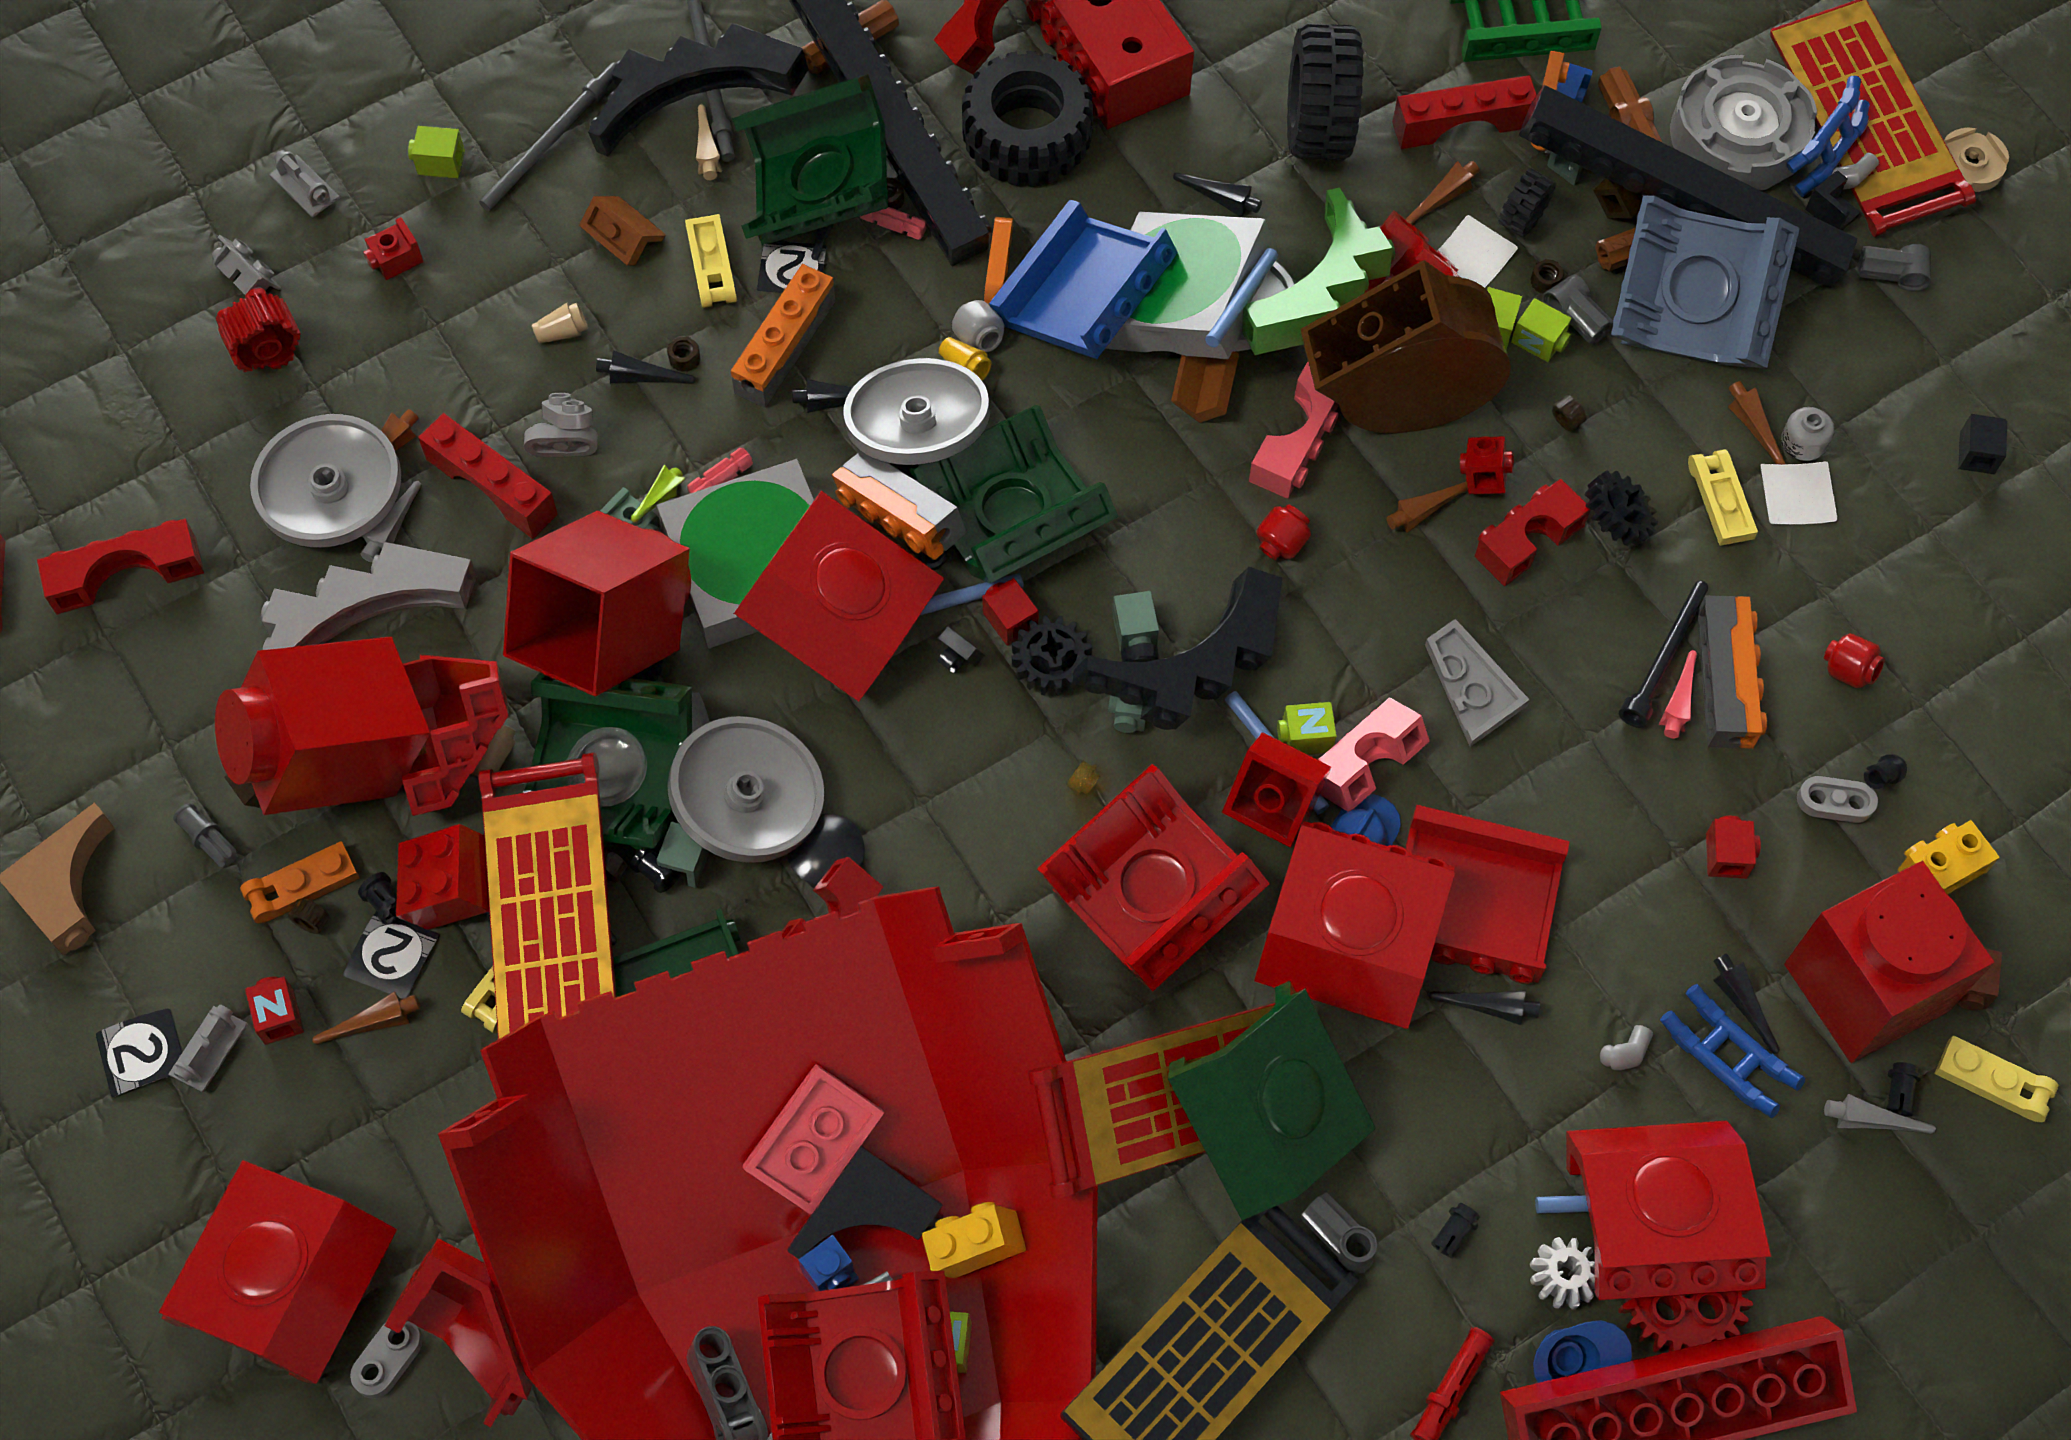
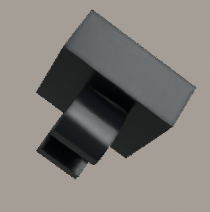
[937,626,985,674]

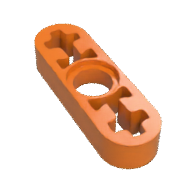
[984,217,1013,304]

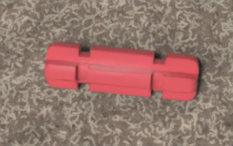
[860,207,926,239]
[687,448,753,493]

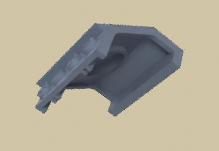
[1611,196,1800,368]

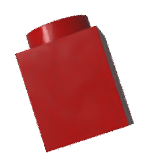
[503,510,691,697]
[215,636,430,815]
[1784,860,1995,1064]

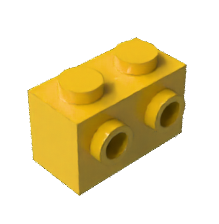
[1897,820,2000,895]
[922,1202,1026,1279]

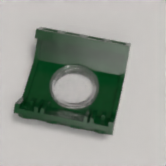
[523,673,693,849]

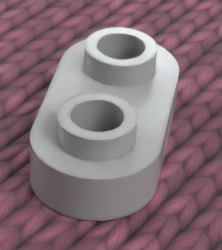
[542,393,593,429]
[524,423,598,457]
[1797,776,1878,823]
[350,1321,423,1399]

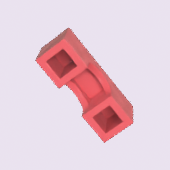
[1318,697,1430,812]

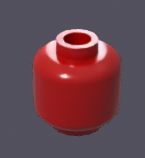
[1256,504,1311,561]
[1824,633,1885,688]

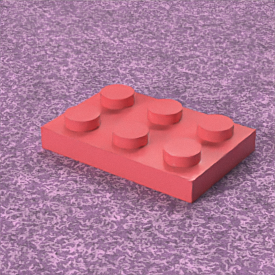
[742,1064,884,1215]

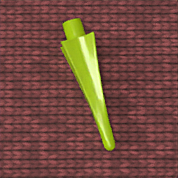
[631,465,685,522]

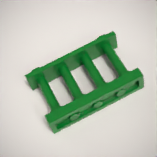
[1449,0,1602,62]

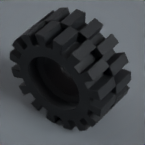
[1498,168,1557,237]

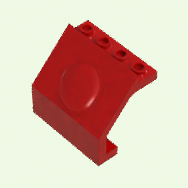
[733,490,944,702]
[1037,764,1270,992]
[1254,821,1455,1029]
[1566,1120,1771,1300]
[158,1160,397,1384]
[757,1270,966,1440]

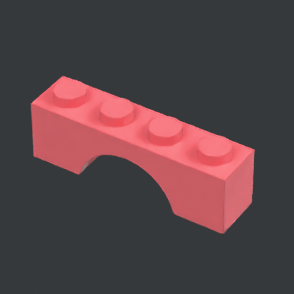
[1249,362,1339,499]

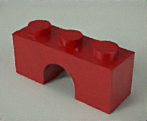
[1474,478,1590,587]
[781,857,884,938]

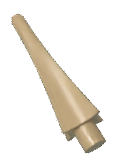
[696,104,722,180]

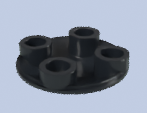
[787,813,865,888]

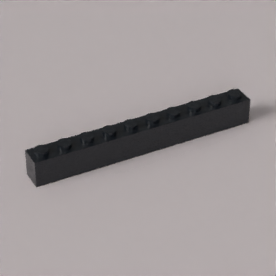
[789,0,991,266]
[1518,85,1858,288]

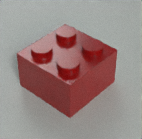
[1221,732,1332,848]
[396,824,489,930]

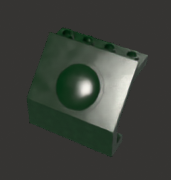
[732,74,888,246]
[909,405,1118,583]
[1168,981,1376,1220]

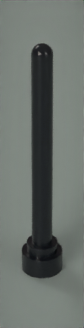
[1618,580,1708,728]

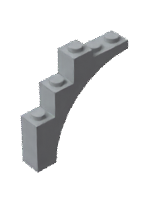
[261,542,477,650]

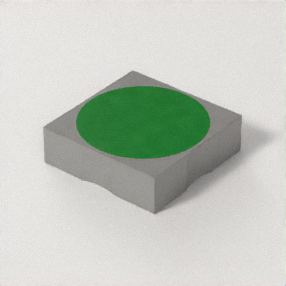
[1105,212,1278,359]
[656,459,814,649]

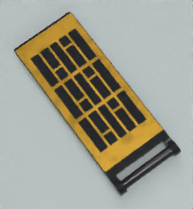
[1060,1205,1360,1440]

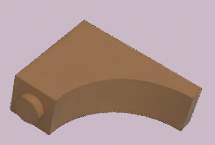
[0,802,115,956]

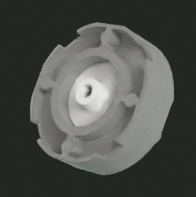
[1670,55,1817,191]

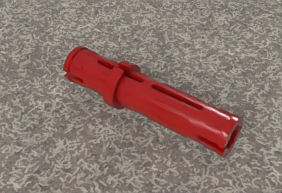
[1410,1327,1495,1440]

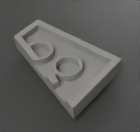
[1425,619,1529,747]

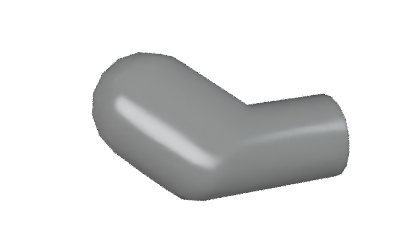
[1831,153,1879,190]
[1600,1025,1653,1071]

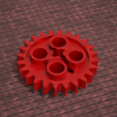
[1618,1290,1753,1352]

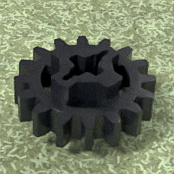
[1584,470,1658,546]
[1011,615,1093,696]

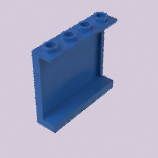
[989,200,1178,359]

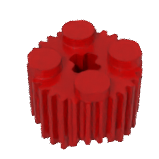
[216,288,301,373]

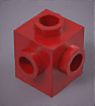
[1460,436,1514,494]

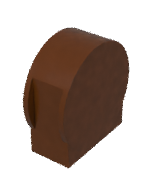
[1300,260,1511,433]

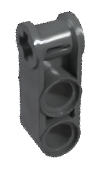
[686,1326,768,1440]

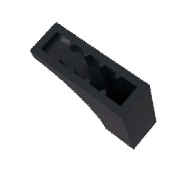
[787,1145,944,1259]

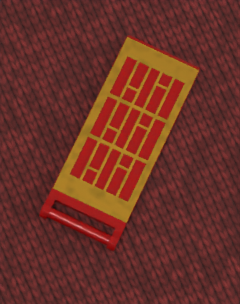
[1770,0,1976,237]
[478,752,617,1039]
[1028,1003,1275,1198]

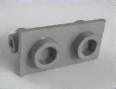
[269,150,340,218]
[212,234,281,295]
[168,1005,248,1093]

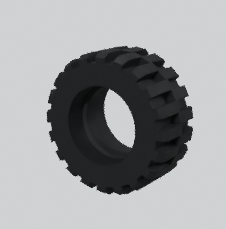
[1287,23,1363,160]
[962,50,1093,186]

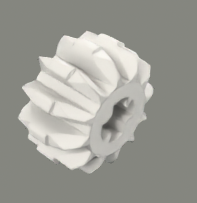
[1530,1237,1595,1310]

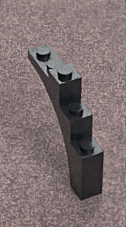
[588,23,809,156]
[1072,567,1282,730]

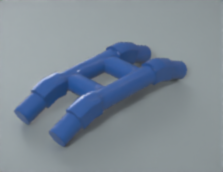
[1787,76,1870,197]
[1660,984,1806,1118]

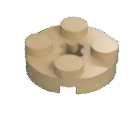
[1944,127,2009,192]

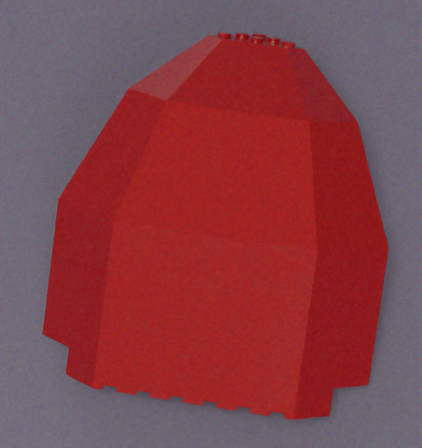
[438,886,1098,1440]

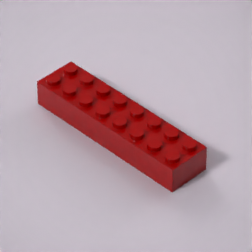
[1500,1316,1857,1440]

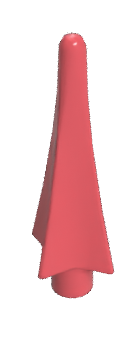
[1659,650,1697,739]

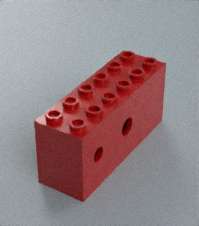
[1023,0,1194,129]

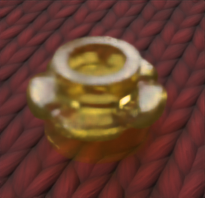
[1066,760,1100,796]

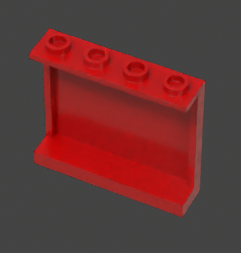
[1405,804,1570,984]

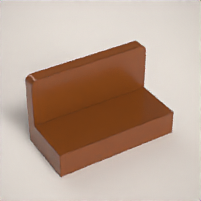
[579,196,666,265]
[1171,351,1239,423]

